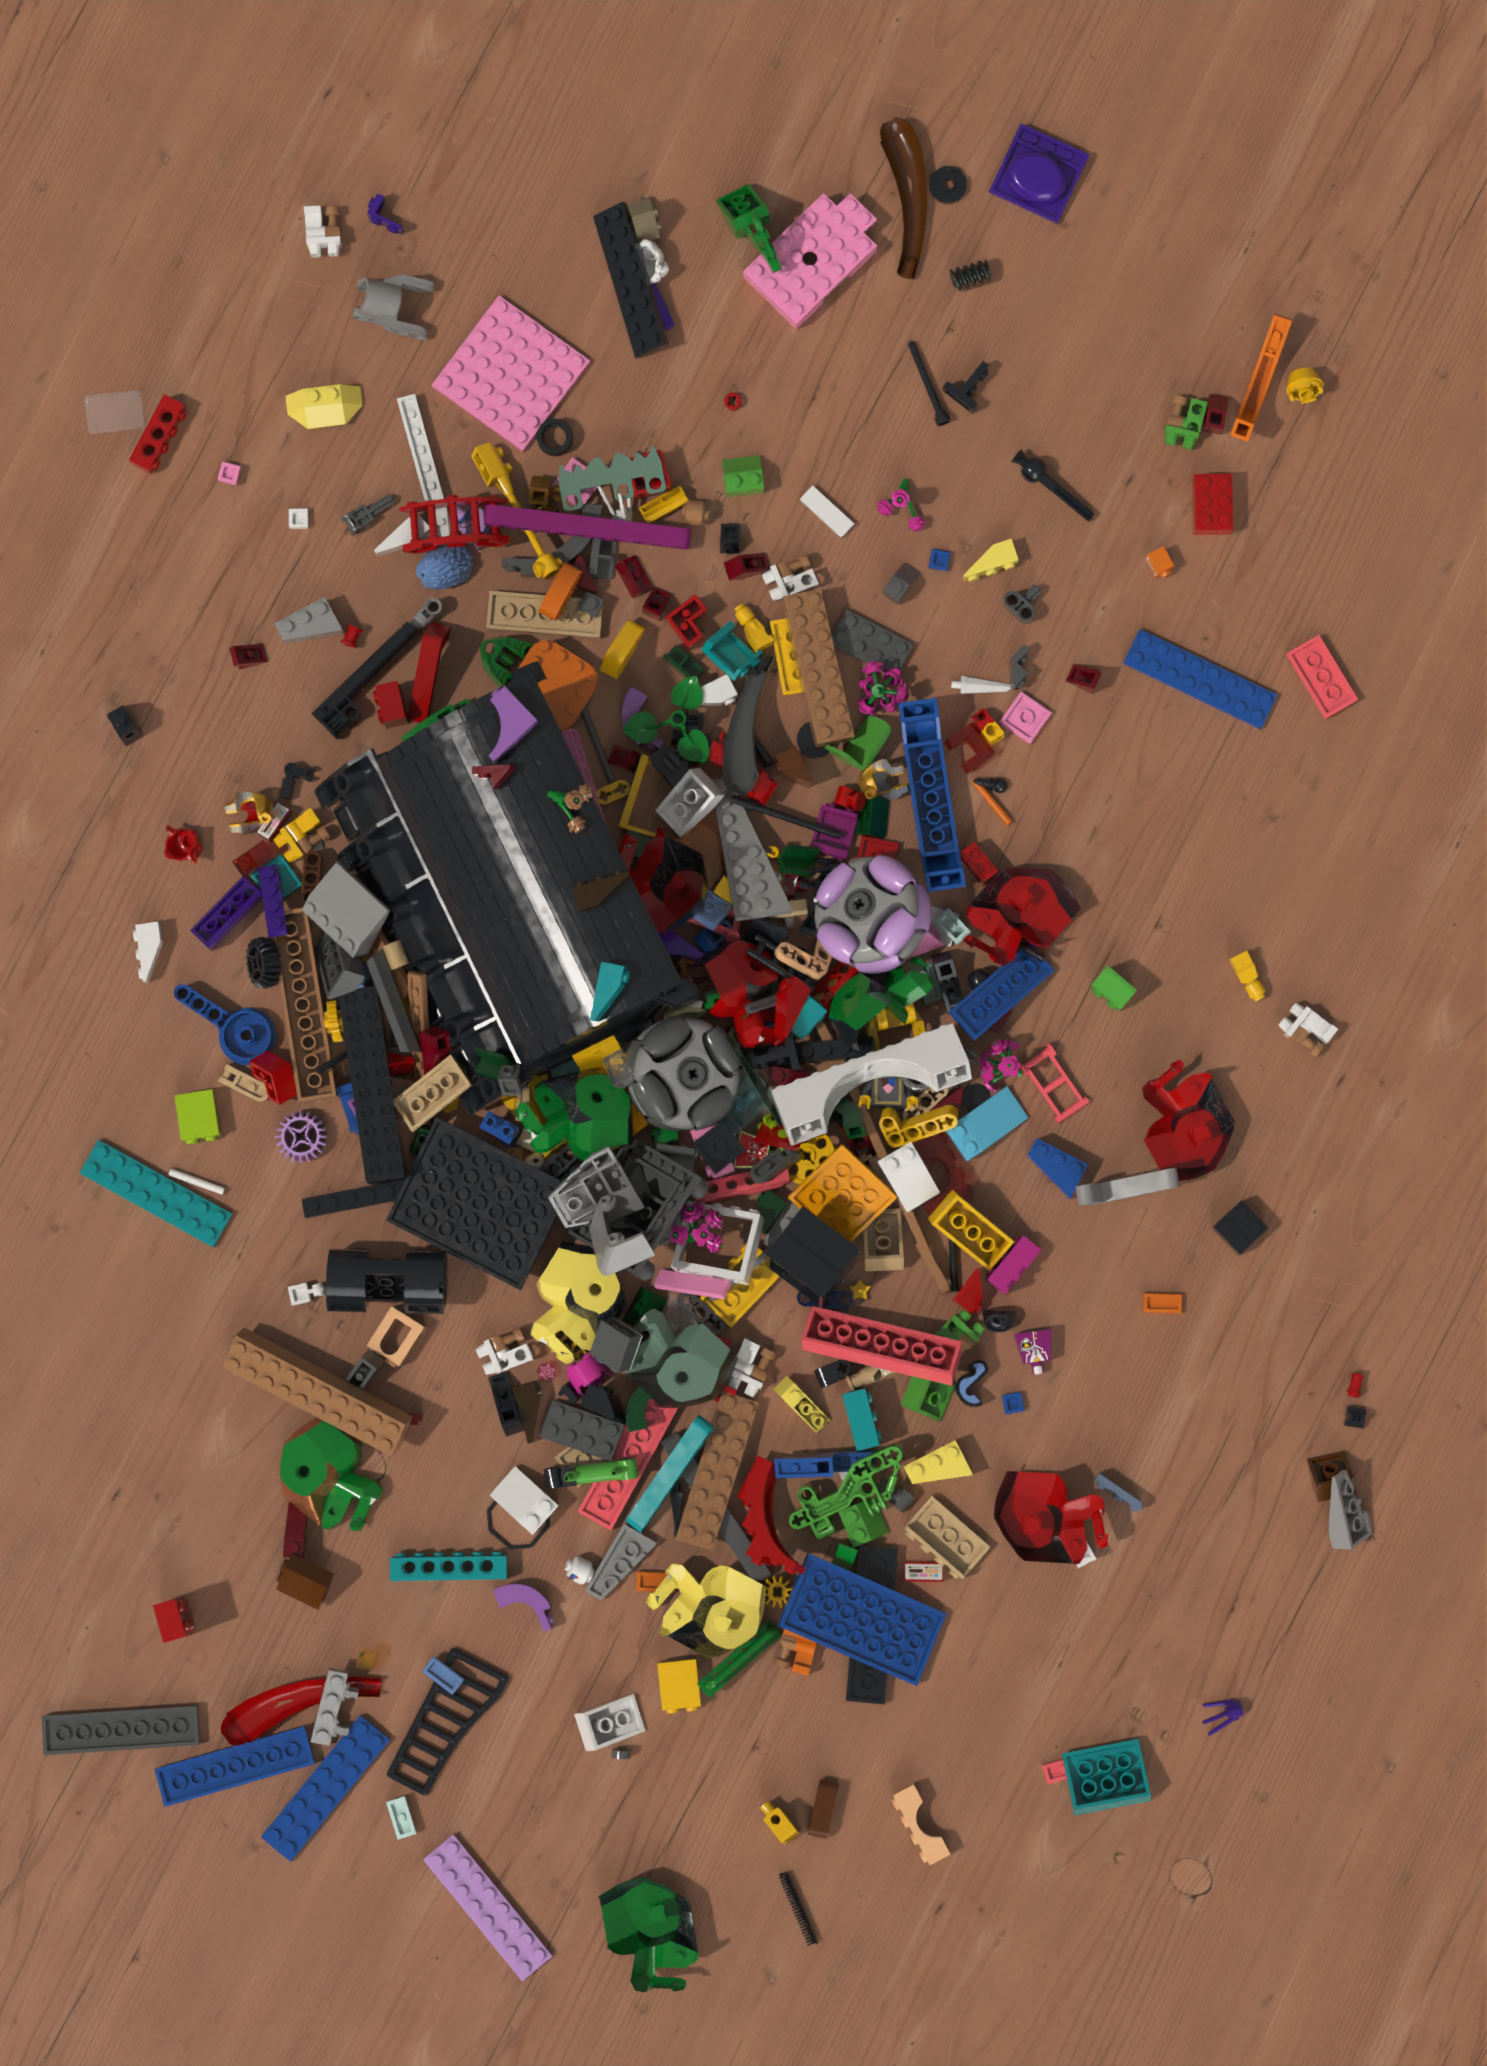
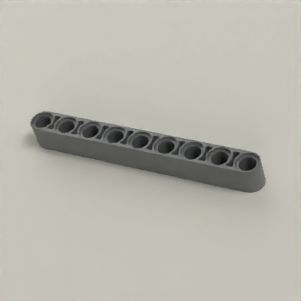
[661,1431,772,1583]

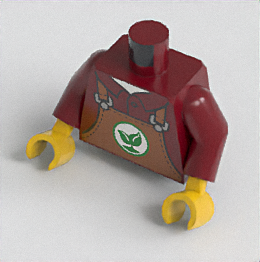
[766,845,809,901]

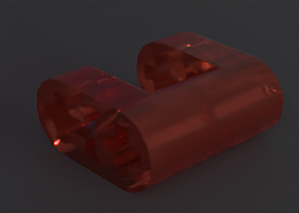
[944,722,996,774]

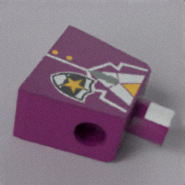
[1014,1329,1052,1375]

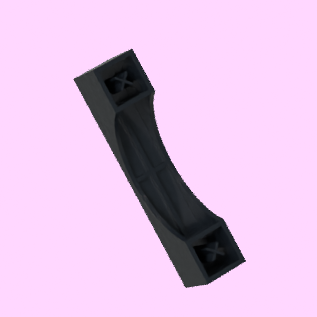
[339,986,408,1185]

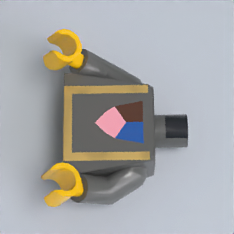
[858,1076,918,1110]

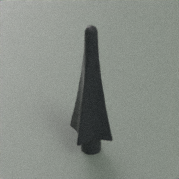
[670,1484,684,1537]

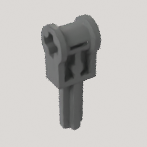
[341,494,395,535]

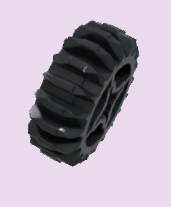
[246,937,282,989]

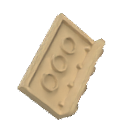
[904,1496,990,1580]

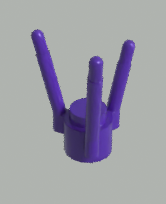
[1202,1699,1244,1736]

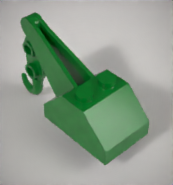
[715,183,782,273]

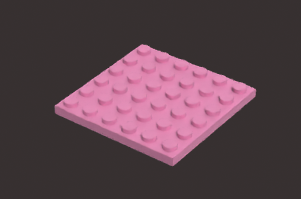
[432,295,590,452]

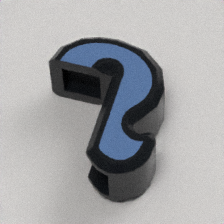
[955,1360,988,1407]

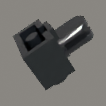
[648,744,691,789]

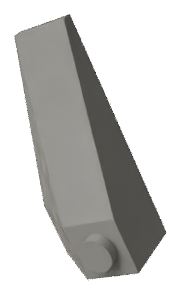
[1328,1470,1373,1550]

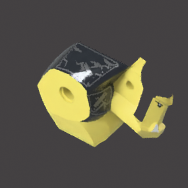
[530,1241,627,1364]

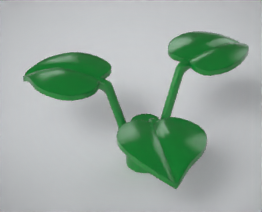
[623,676,709,763]

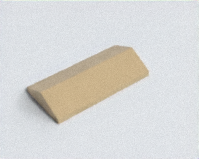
[394,1055,472,1132]

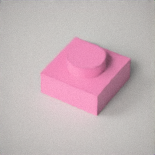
[217,462,241,486]

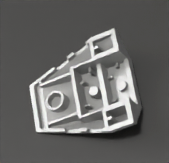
[548,1146,632,1228]

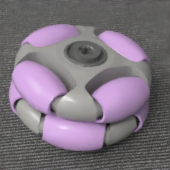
[815,855,932,974]

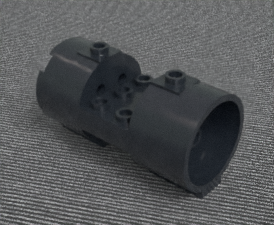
[326,1247,448,1314]

